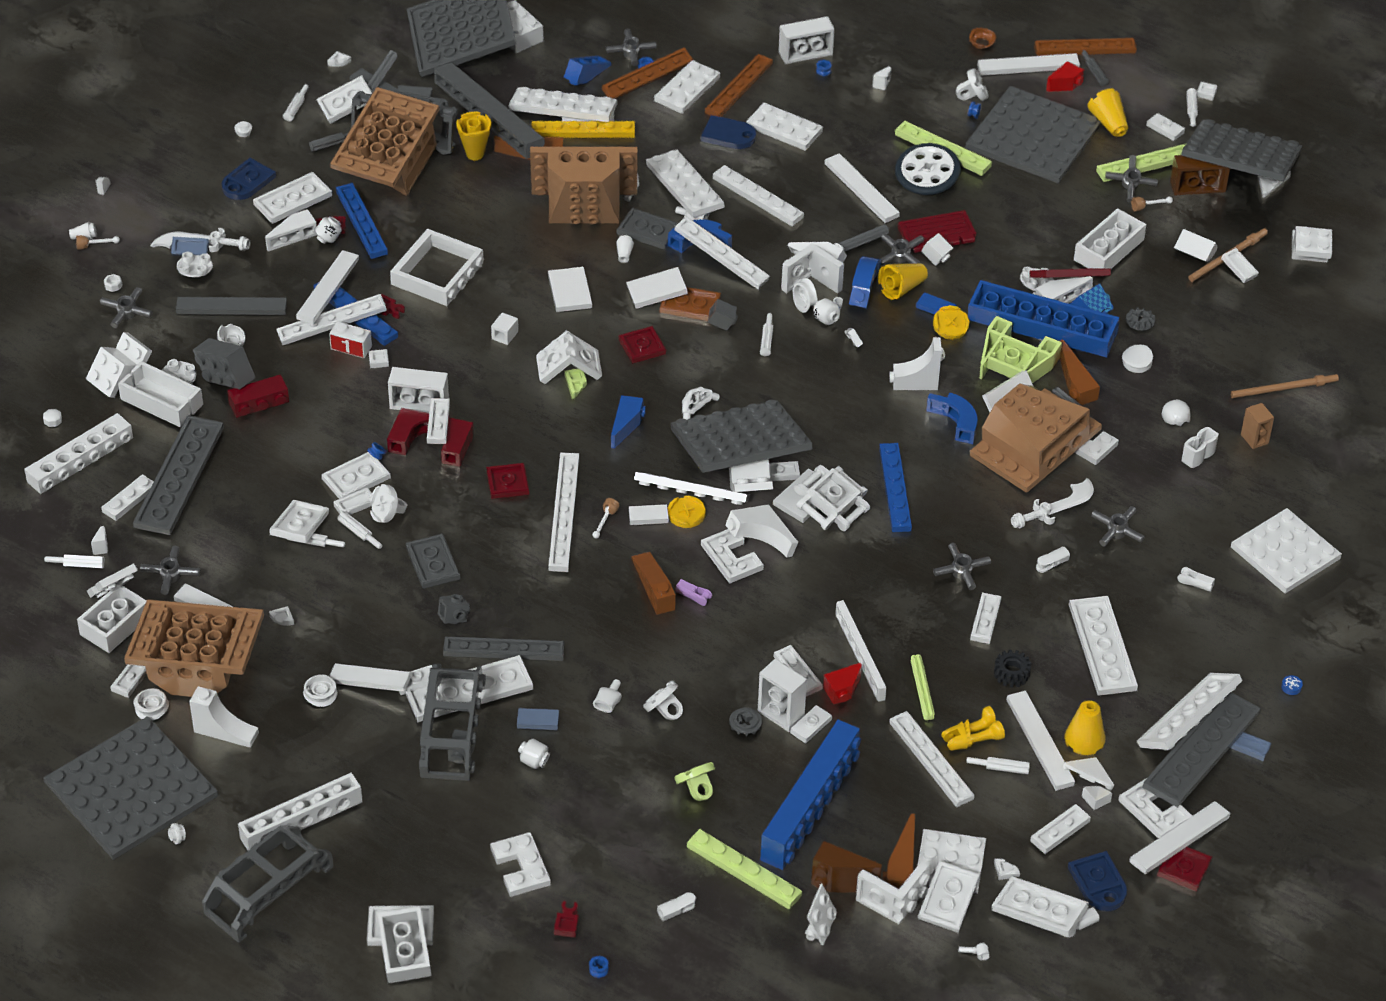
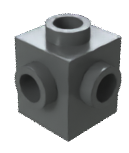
[438,594,470,624]

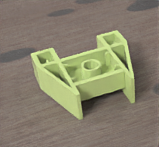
[979,316,1062,383]

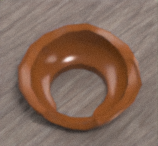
[969,28,996,49]

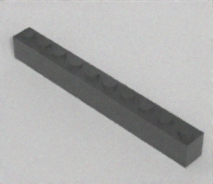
[434,63,545,159]

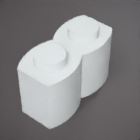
[1182,427,1219,468]

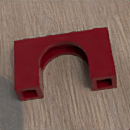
[387,408,474,467]

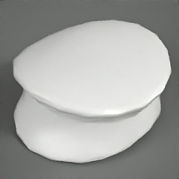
[793,278,818,313]
[1122,345,1153,373]
[303,675,337,707]
[134,688,169,721]

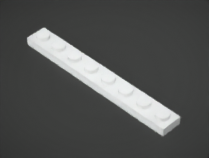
[549,453,579,572]

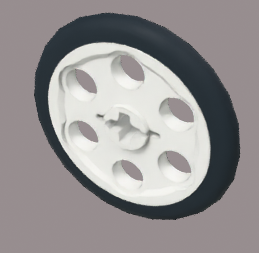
[895,143,961,195]

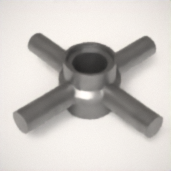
[606,29,657,66]
[1105,155,1158,203]
[881,234,924,266]
[100,287,153,328]
[1091,506,1145,546]
[933,543,991,590]
[140,546,200,595]

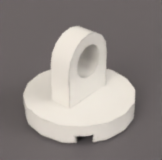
[956,69,989,101]
[369,484,407,523]
[643,680,683,720]

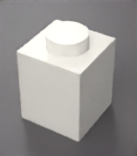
[921,233,953,266]
[491,313,518,345]

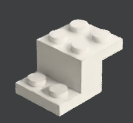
[1292,226,1332,262]
[86,332,152,398]
[729,459,773,492]

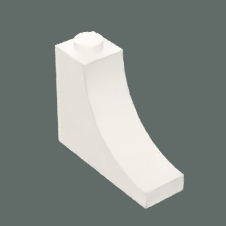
[889,338,942,390]
[726,504,798,558]
[189,686,259,748]

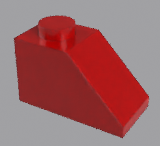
[1046,61,1084,92]
[823,663,862,705]

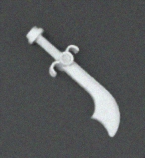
[150,228,250,252]
[1011,478,1094,529]

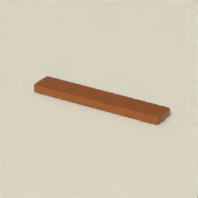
[1035,38,1136,56]
[602,47,694,99]
[705,54,773,117]

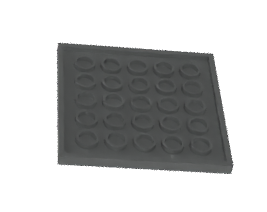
[407,0,516,77]
[965,86,1102,184]
[1181,119,1302,182]
[671,400,812,473]
[43,716,218,860]

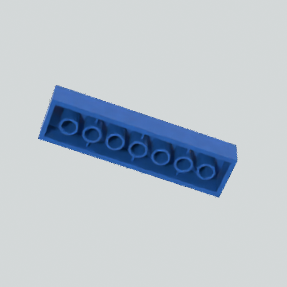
[968,280,1119,358]
[760,720,861,870]

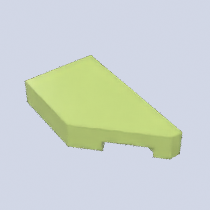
[565,368,587,399]

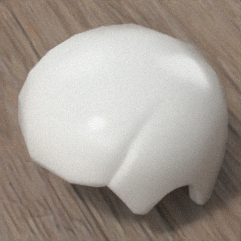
[217,323,246,346]
[1162,399,1191,426]

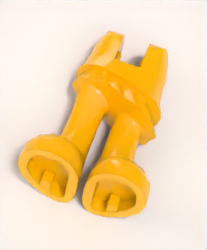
[941,706,1005,751]

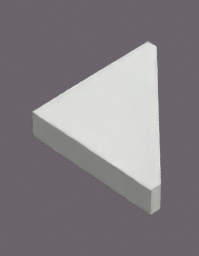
[1258,171,1291,197]
[1063,757,1114,790]

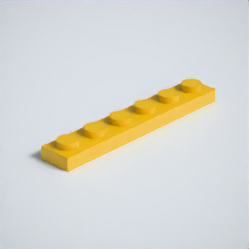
[532,121,635,138]

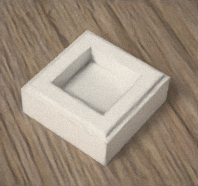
[1197,82,1217,100]
[369,349,389,368]

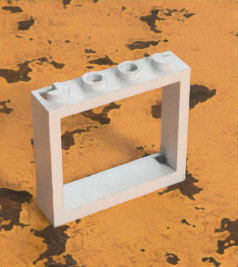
[390,229,484,306]

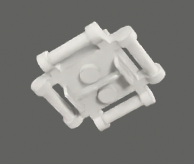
[794,465,870,531]

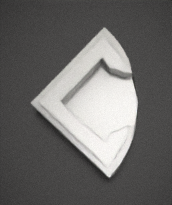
[328,51,351,67]
[96,177,111,195]
[845,328,863,347]
[269,606,294,626]
[994,859,1020,880]

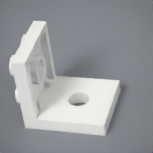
[781,243,844,294]
[536,330,602,384]
[856,861,930,924]

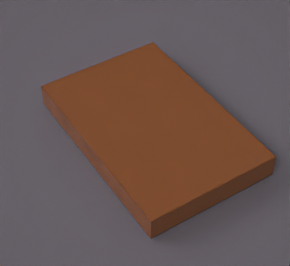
[660,287,721,321]

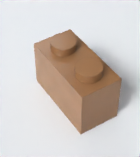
[1241,403,1274,449]

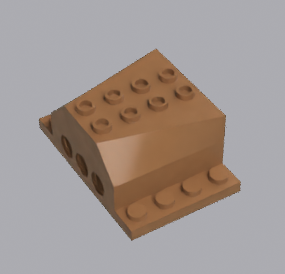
[330,87,440,196]
[530,147,637,224]
[970,383,1102,493]
[124,600,264,697]

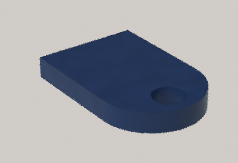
[701,115,756,149]
[222,158,276,200]
[1068,851,1127,911]

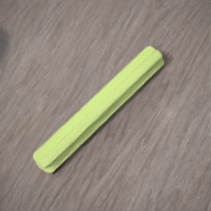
[911,654,935,721]

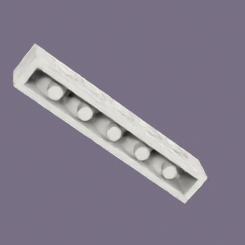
[25,413,133,494]
[238,773,362,851]

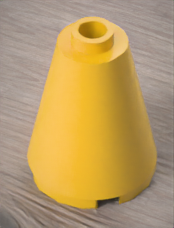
[1088,88,1128,137]
[456,111,491,161]
[878,263,928,300]
[1064,701,1106,755]

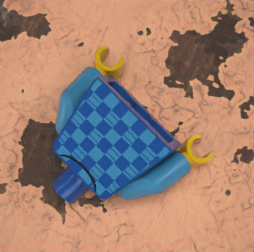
[1070,284,1113,314]

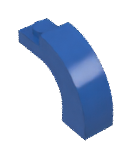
[668,219,732,253]
[849,256,882,309]
[926,392,978,444]

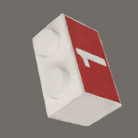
[329,321,372,358]

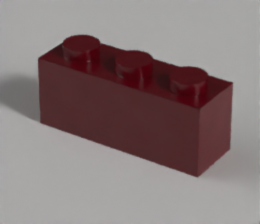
[227,374,289,418]

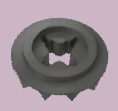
[1126,307,1155,330]
[729,708,762,736]

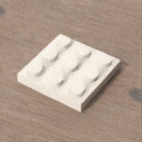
[918,829,986,894]

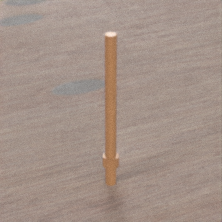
[1188,228,1268,282]
[1231,374,1339,398]

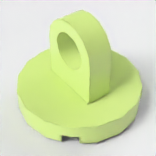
[674,762,715,801]

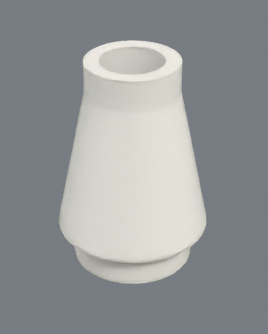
[69,222,97,240]
[616,235,634,263]

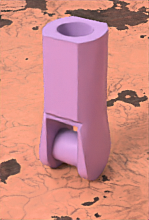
[675,579,712,606]

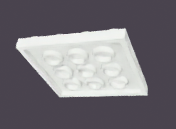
[1231,508,1342,594]

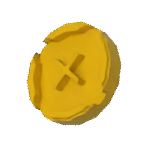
[933,305,969,340]
[667,495,706,528]

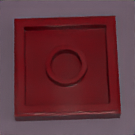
[619,326,666,364]
[486,463,529,499]
[1157,847,1212,892]

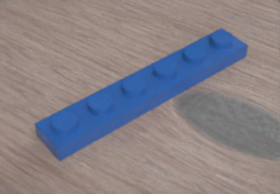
[336,183,388,259]
[313,282,398,346]
[879,443,912,532]

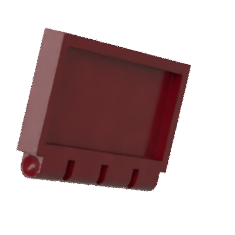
[898,210,976,253]
[1030,268,1111,278]

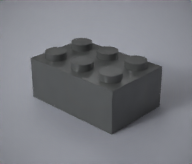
[193,338,256,389]

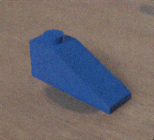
[564,56,612,85]
[611,395,646,449]

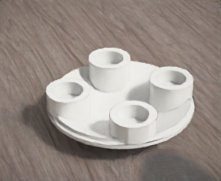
[177,252,213,277]
[1020,267,1054,291]
[162,359,196,384]

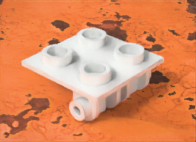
[805,884,837,945]

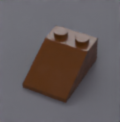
[1170,155,1230,195]
[811,841,882,893]

